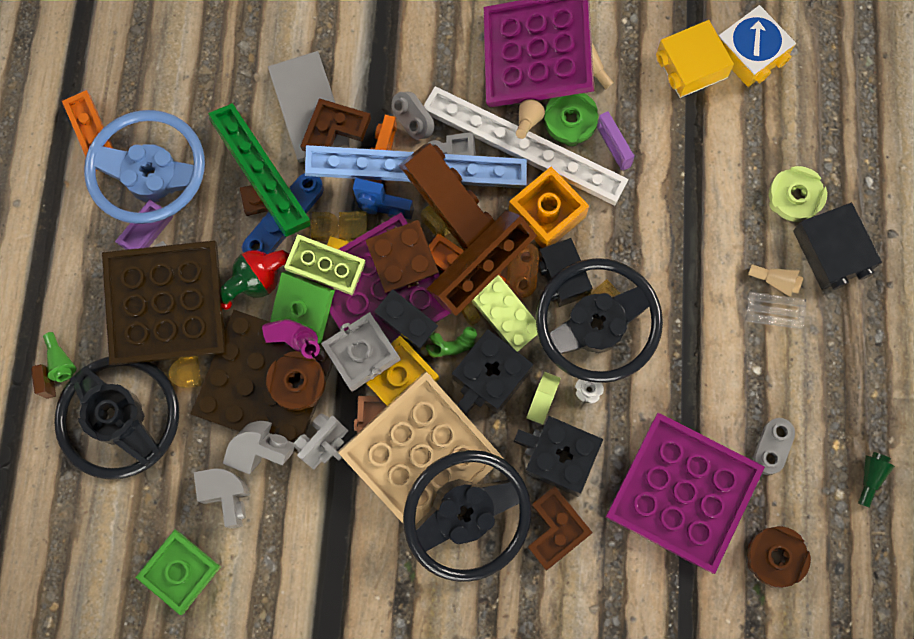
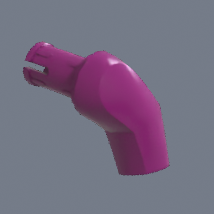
[262,319,320,359]

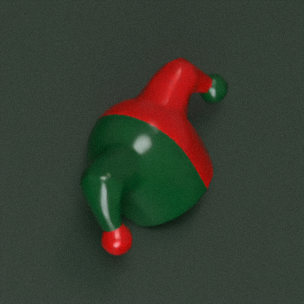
[221,250,289,310]

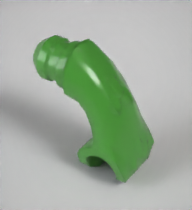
[426,327,477,358]

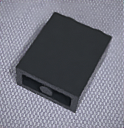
[793,202,882,290]

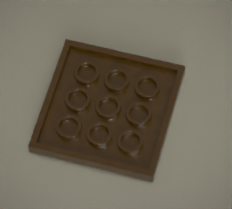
[102,240,225,365]
[190,310,333,453]

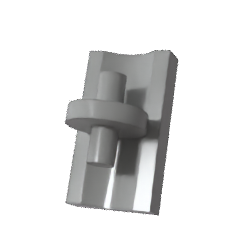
[294,413,348,470]

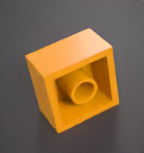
[509,167,589,248]

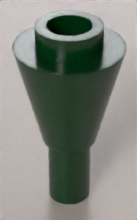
[858,452,895,508]

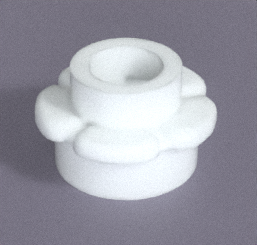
[575,379,604,403]

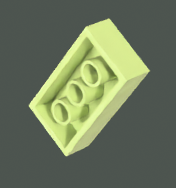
[284,234,366,296]
[471,275,538,352]

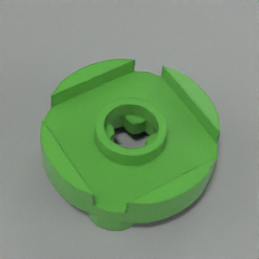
[544,93,598,147]

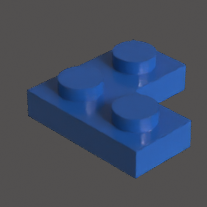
[353,178,414,220]

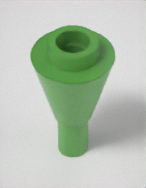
[43,332,77,382]

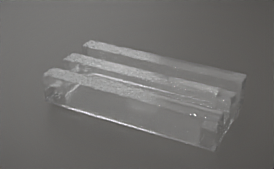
[745,292,807,329]

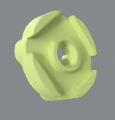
[769,166,827,222]

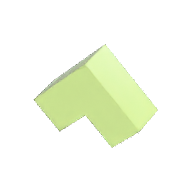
[527,372,561,425]

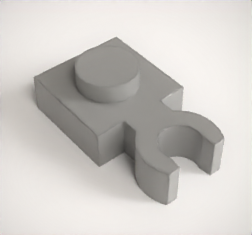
[428,132,476,156]

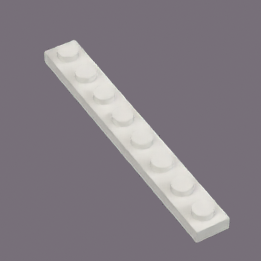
[424,86,628,206]

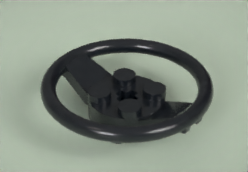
[536,258,663,383]
[54,357,180,480]
[403,450,532,582]

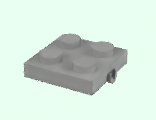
[321,312,401,391]

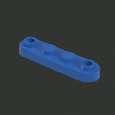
[242,173,324,254]

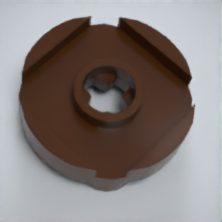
[266,351,326,411]
[747,526,811,588]

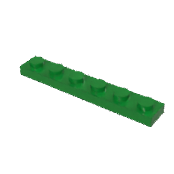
[208,103,310,237]

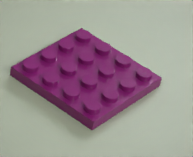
[483,0,595,108]
[311,213,452,343]
[605,413,765,574]

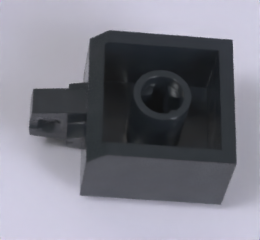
[452,329,534,415]
[513,416,603,497]

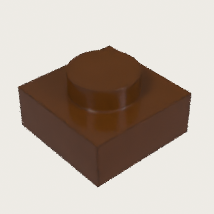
[240,185,268,216]

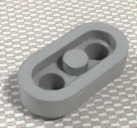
[392,92,434,140]
[753,418,795,475]

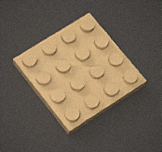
[338,372,504,525]

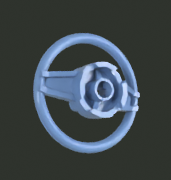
[84,110,205,224]

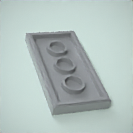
[268,51,350,163]

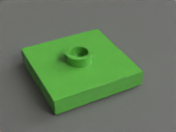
[270,271,335,344]
[135,529,221,615]

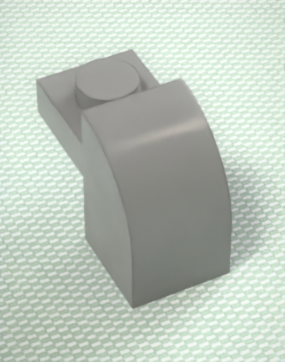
[223,421,295,475]
[194,469,250,529]

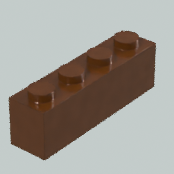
[398,143,495,251]
[427,210,537,316]

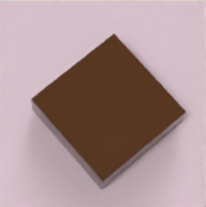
[31,364,56,399]

